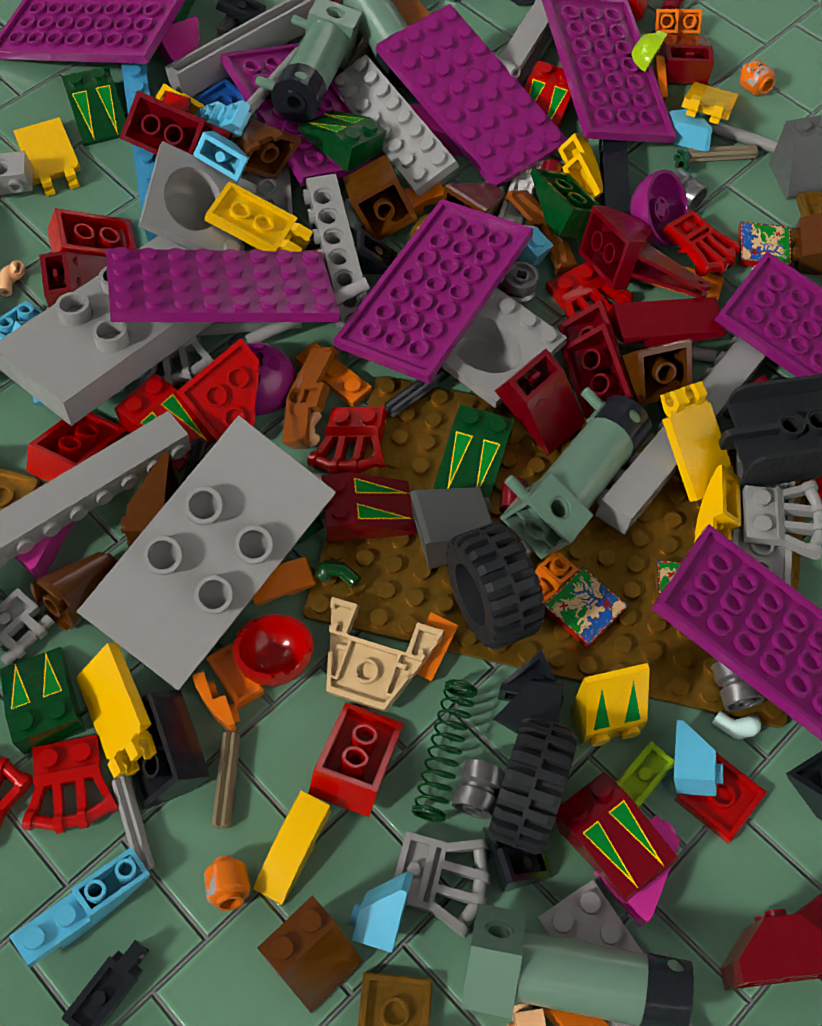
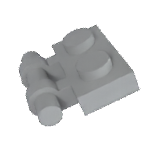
[0,588,55,666]

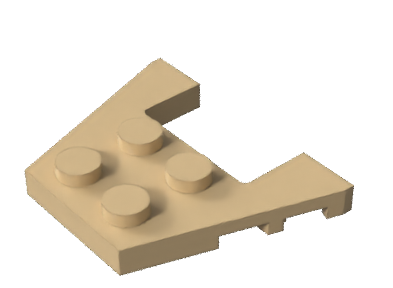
[326,597,445,712]

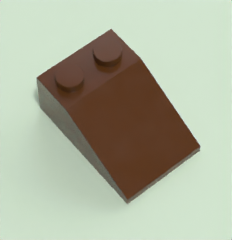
[121,452,179,547]

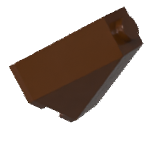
[233,118,302,180]

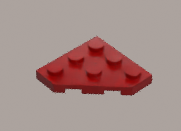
[176,338,260,441]

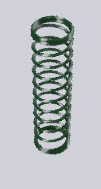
[411,679,478,823]

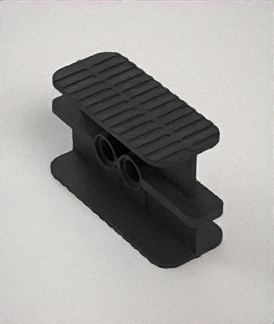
[718,373,822,488]

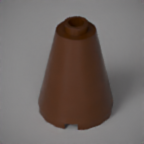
[31,552,117,631]

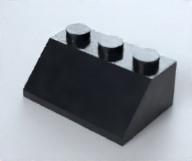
[132,690,210,810]

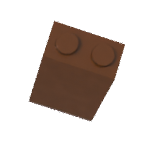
[343,154,418,240]
[791,213,822,275]
[622,339,693,405]
[257,895,363,1013]

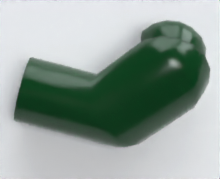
[674,149,691,171]
[315,560,362,589]

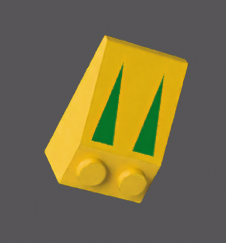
[570,663,650,746]

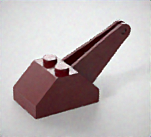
[578,205,711,299]
[720,893,822,991]

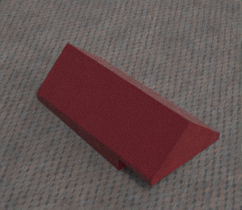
[119,90,232,155]
[608,297,726,348]
[557,300,635,419]

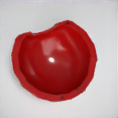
[233,614,314,687]

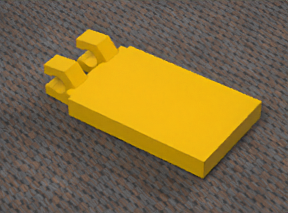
[682,82,739,124]
[13,117,81,197]
[204,181,313,252]
[660,381,734,502]
[76,642,157,778]

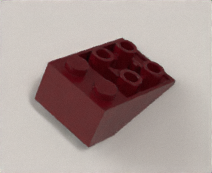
[659,34,714,85]
[39,250,107,307]
[494,348,585,456]

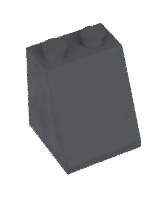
[769,115,822,200]
[410,487,497,569]

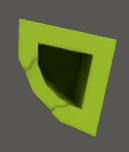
[631,31,668,72]

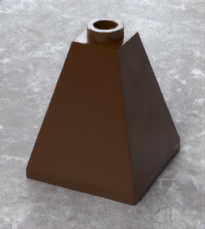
[442,183,505,216]

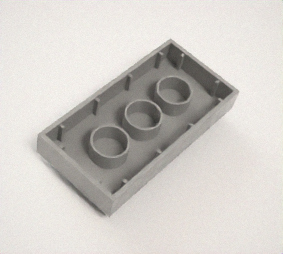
[0,235,214,426]
[77,415,336,690]

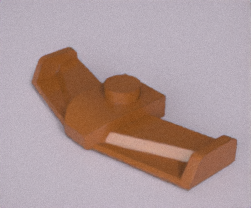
[504,190,577,275]
[282,346,339,449]

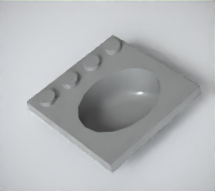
[138,141,257,251]
[441,288,567,408]

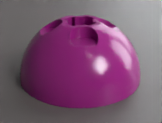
[630,169,689,247]
[246,342,297,416]

